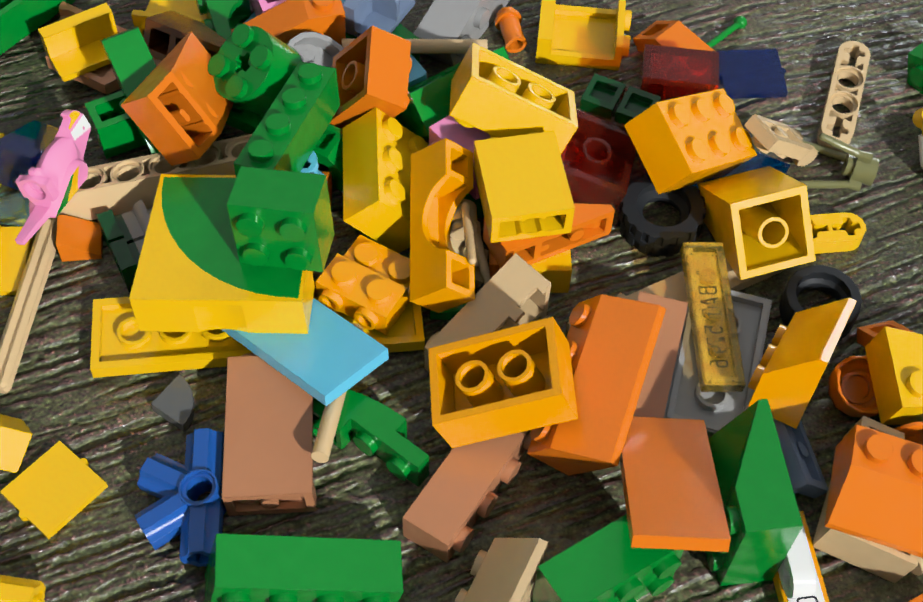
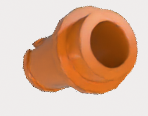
[494,7,527,53]

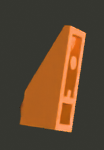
[231,0,346,45]
[483,203,615,269]

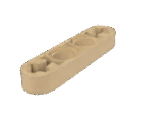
[817,41,870,152]

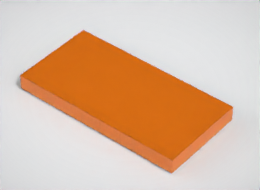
[620,416,731,552]

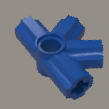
[134,428,226,567]

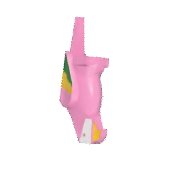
[15,109,91,245]

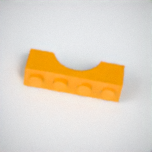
[410,138,475,313]

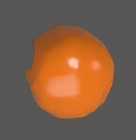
[828,356,879,418]

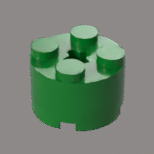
[208,24,302,116]

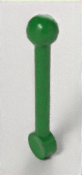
[706,16,747,48]

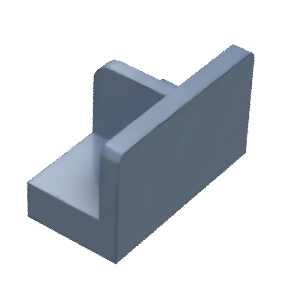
[342,0,415,37]

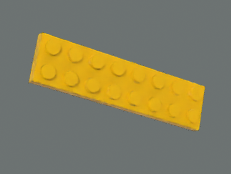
[90,281,425,378]

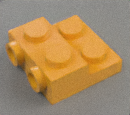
[315,235,410,335]

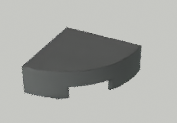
[151,374,195,432]

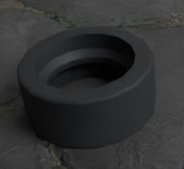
[779,265,862,340]

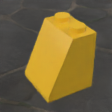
[697,166,816,280]

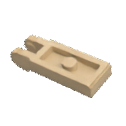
[744,114,818,167]

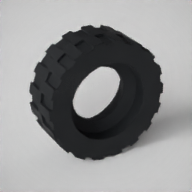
[618,173,706,257]

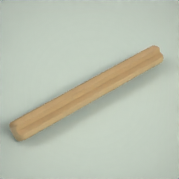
[0,219,57,394]

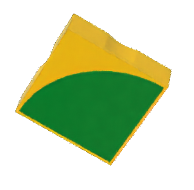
[129,174,315,334]

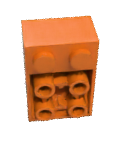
[120,31,234,166]

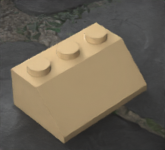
[454,538,548,602]

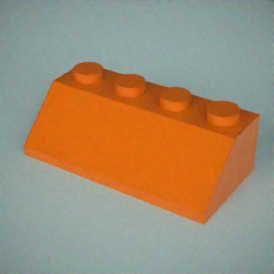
[527,294,666,476]
[824,424,923,558]

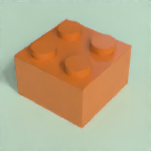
[329,26,412,129]

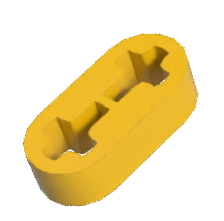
[810,212,866,254]

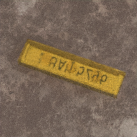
[680,242,746,392]

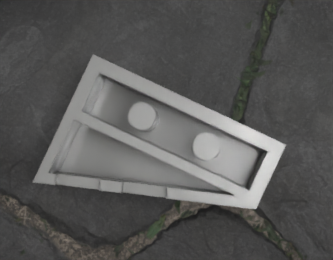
[414,0,510,66]

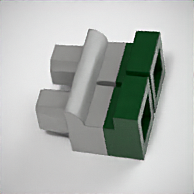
[578,73,661,156]
[96,199,152,292]

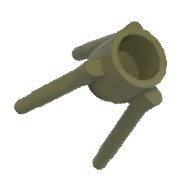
[798,133,880,192]

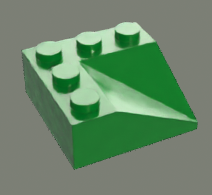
[706,399,803,586]

